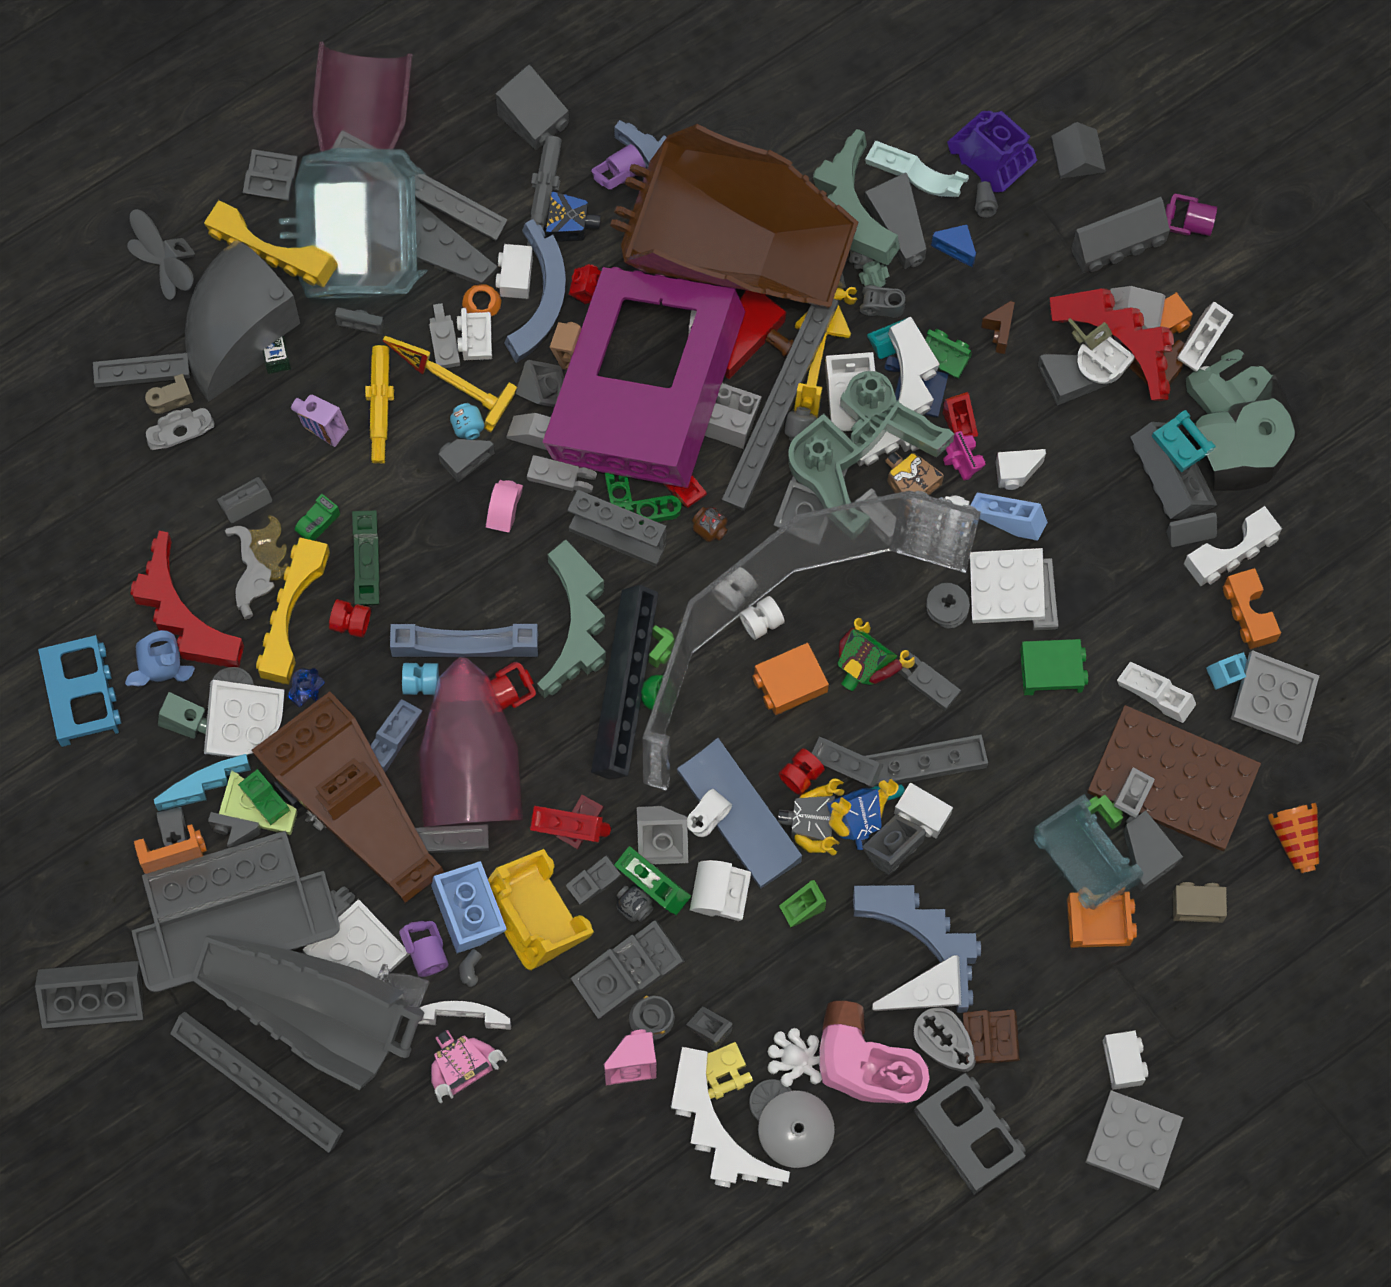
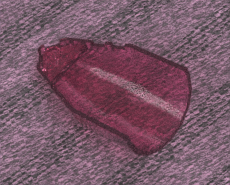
[312,42,412,206]
[419,657,523,827]

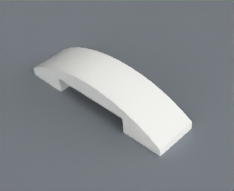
[418,1001,511,1030]

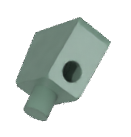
[158,692,207,738]

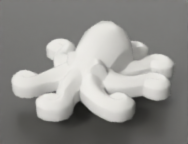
[768,1028,822,1087]

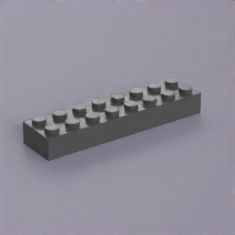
[865,734,988,788]

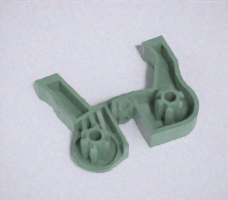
[788,371,954,538]

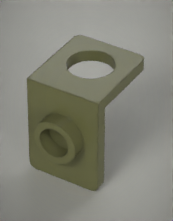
[1068,318,1112,351]

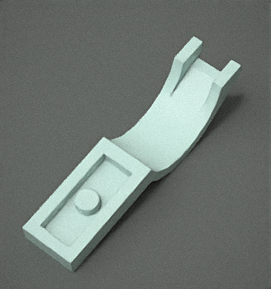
[865,141,969,197]

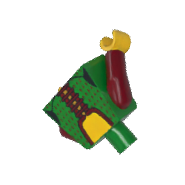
[838,618,915,691]

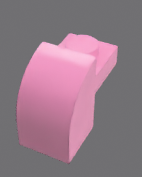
[486,480,523,532]

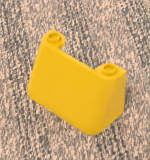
[488,849,594,970]

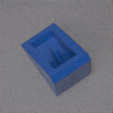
[931,225,976,267]

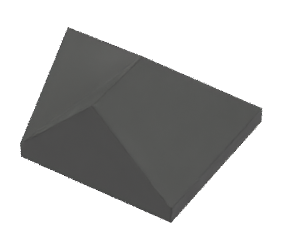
[515,360,564,407]

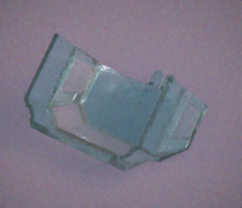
[279,148,428,298]

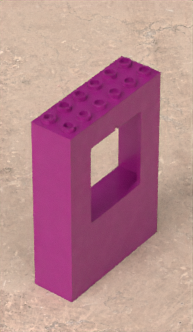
[542,267,745,488]

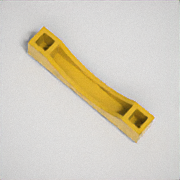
[204,200,338,288]
[256,538,330,685]

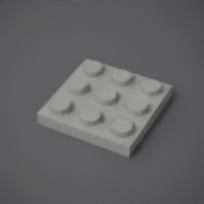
[1231,650,1319,744]
[1085,1091,1183,1190]

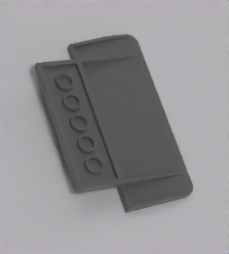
[131,831,340,992]

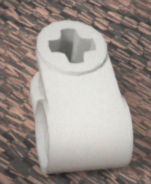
[687,789,732,837]

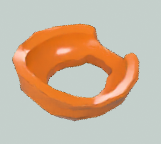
[462,284,501,316]

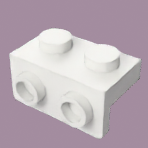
[457,308,492,360]

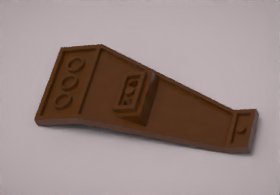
[251,692,445,903]

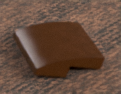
[963,1010,1020,1063]

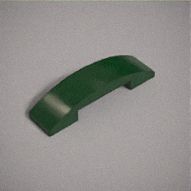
[352,510,380,605]

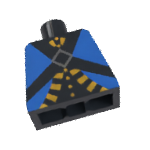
[546,192,601,242]

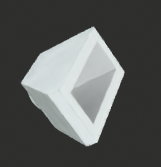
[996,449,1046,490]

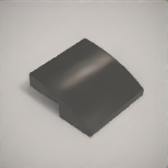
[243,149,299,201]

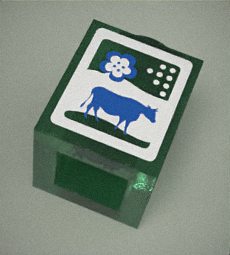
[262,335,291,374]

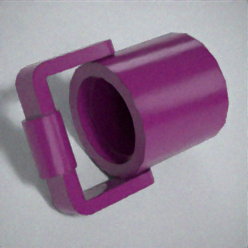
[1165,194,1217,236]

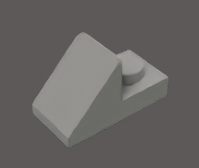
[1114,768,1155,818]

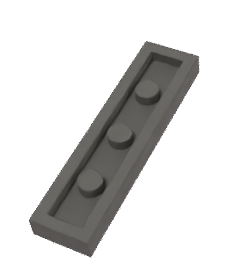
[93,353,190,387]

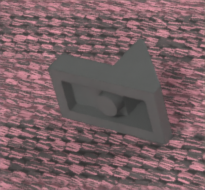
[208,812,262,848]

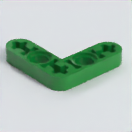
[605,473,681,525]

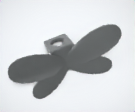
[128,209,195,300]

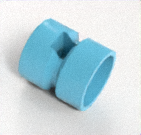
[402,663,439,695]

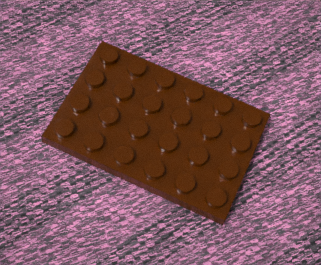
[1087,705,1261,852]

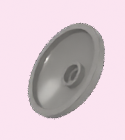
[758,1091,834,1168]

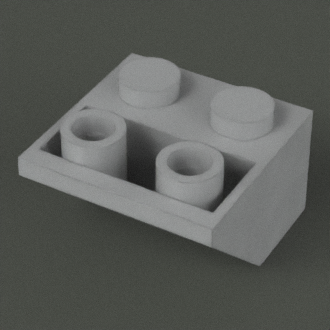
[705,383,761,449]

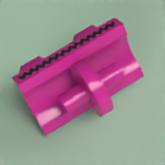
[943,431,985,481]

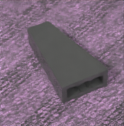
[864,173,926,269]

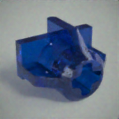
[288,668,325,707]

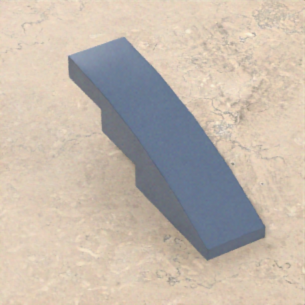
[370,699,422,772]

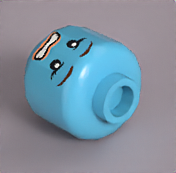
[450,403,485,440]

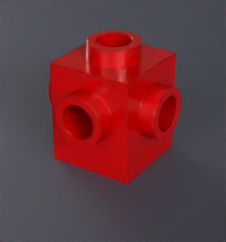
[569,265,601,304]

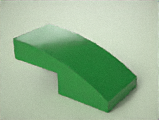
[238,769,290,825]

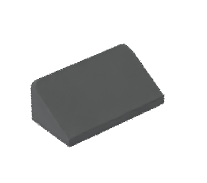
[217,477,272,523]
[1166,513,1217,547]

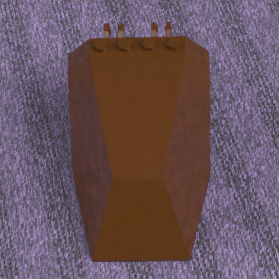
[610,124,859,308]

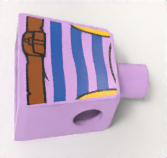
[291,395,349,447]

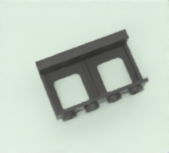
[568,490,666,567]
[914,1073,1026,1195]

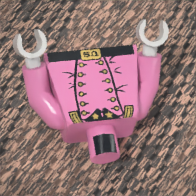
[431,1030,507,1103]

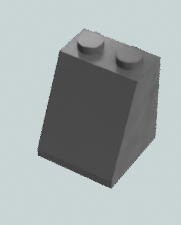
[496,65,569,150]

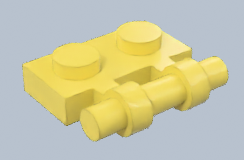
[706,1042,753,1099]

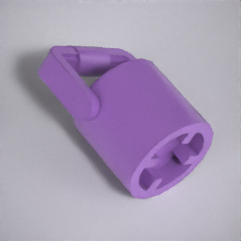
[592,144,646,189]
[400,921,449,977]

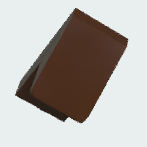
[981,301,1015,354]

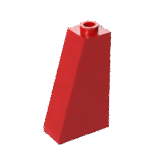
[725,290,786,379]

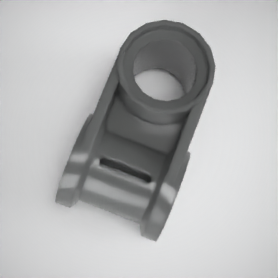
[860,285,905,318]
[157,807,187,847]

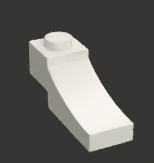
[1117,662,1196,723]

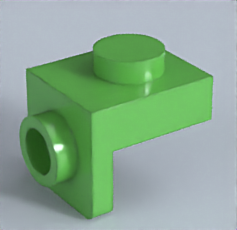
[649,625,675,668]
[1083,795,1123,830]

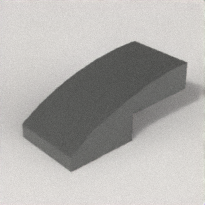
[566,855,623,905]

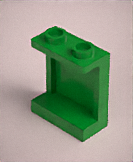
[1020,639,1088,695]

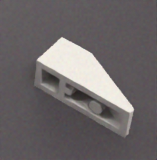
[1177,302,1233,372]

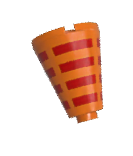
[1268,803,1319,873]

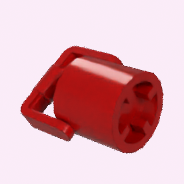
[478,662,536,715]

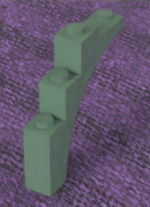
[813,129,900,265]
[537,540,606,698]

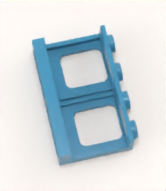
[38,635,121,747]

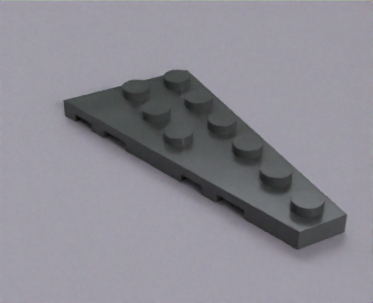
[348,186,498,285]

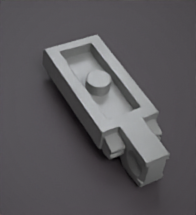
[429,304,460,368]

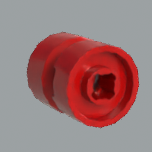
[329,599,371,638]
[778,748,825,795]

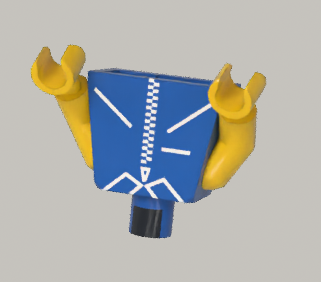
[827,779,899,850]

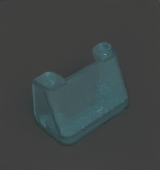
[1034,794,1144,910]

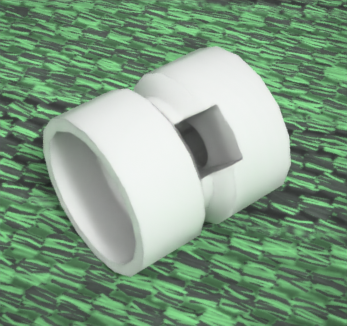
[739,596,784,640]

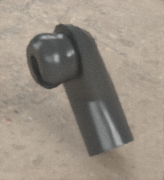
[459,949,482,987]

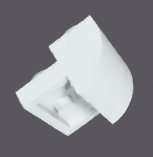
[690,861,751,921]

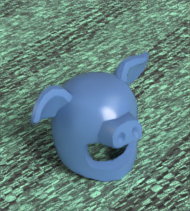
[125,630,195,686]

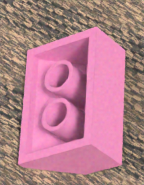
[604,1030,656,1085]

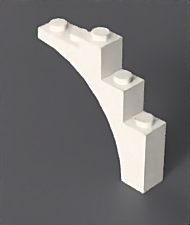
[857,317,940,466]
[671,1047,790,1187]

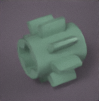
[859,261,890,287]

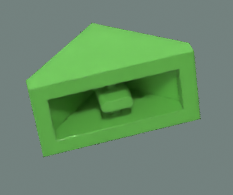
[779,880,826,927]

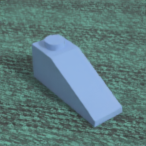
[967,492,1048,540]

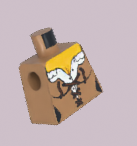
[886,452,944,512]

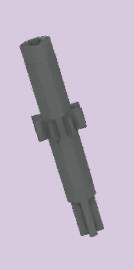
[527,136,562,249]

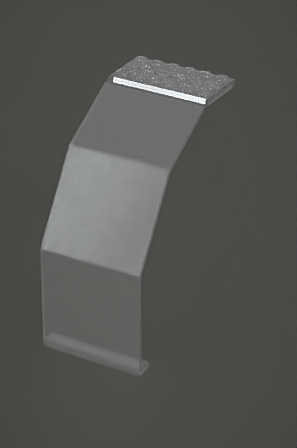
[643,490,981,790]

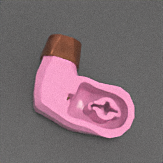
[820,1001,929,1103]

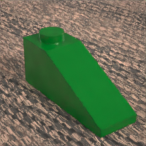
[614,846,691,915]

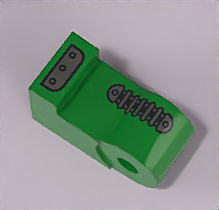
[295,494,340,541]

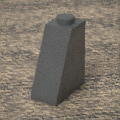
[1038,354,1109,405]
[1123,811,1183,891]

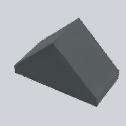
[686,1006,733,1050]

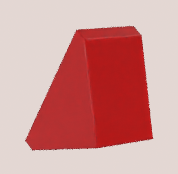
[943,392,978,437]

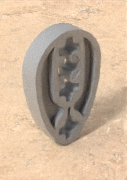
[914,1007,976,1072]

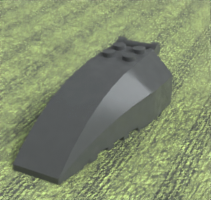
[192,935,425,1090]

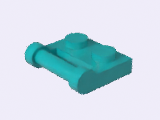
[1152,410,1216,472]

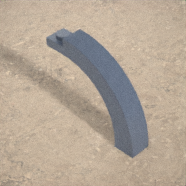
[504,219,566,363]

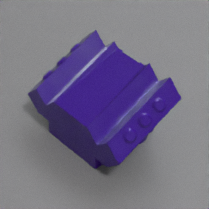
[947,111,1037,192]

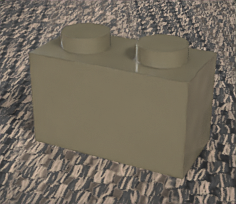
[1173,882,1227,922]

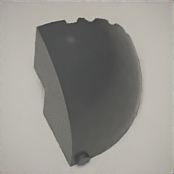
[185,240,300,402]

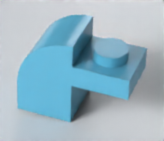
[1206,652,1247,690]

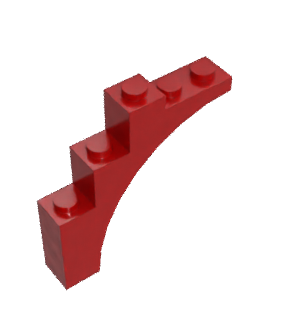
[1050,288,1174,401]
[131,531,244,668]

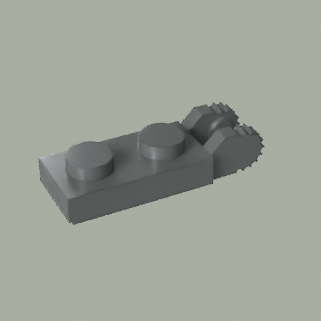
[898,652,961,711]

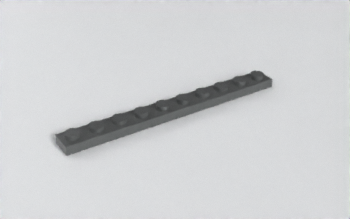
[722,299,839,511]

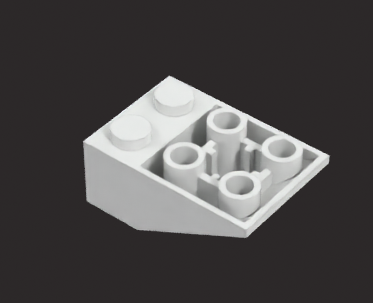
[825,352,875,432]

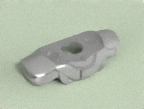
[146,408,214,450]

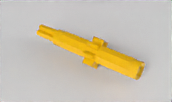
[365,345,394,464]

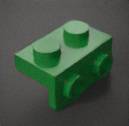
[925,329,972,379]

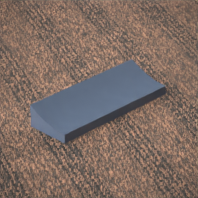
[677,738,802,889]

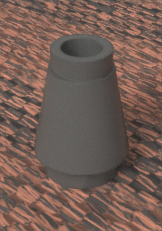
[975,181,998,217]

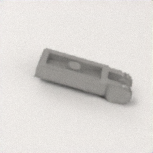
[527,455,597,493]

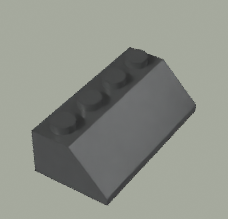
[1071,197,1170,273]
[1131,422,1217,519]
[35,961,144,1028]

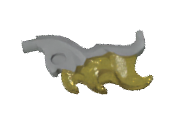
[225,515,289,619]

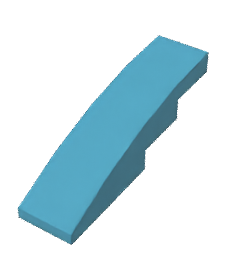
[154,754,251,811]

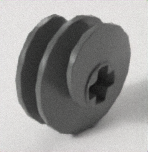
[926,583,970,628]

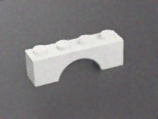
[1184,506,1282,586]

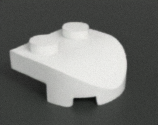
[1078,331,1136,384]

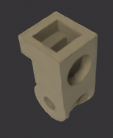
[145,374,194,414]

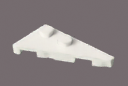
[873,955,961,1011]

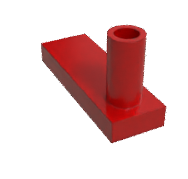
[530,806,611,842]

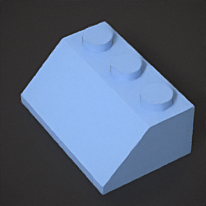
[431,861,506,953]

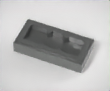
[335,308,385,335]

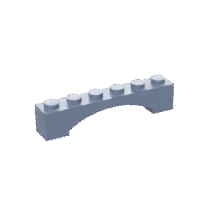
[390,624,538,657]

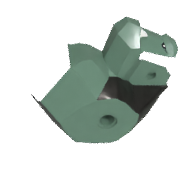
[1186,349,1299,491]

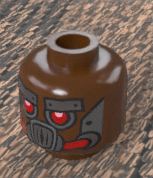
[692,506,728,542]

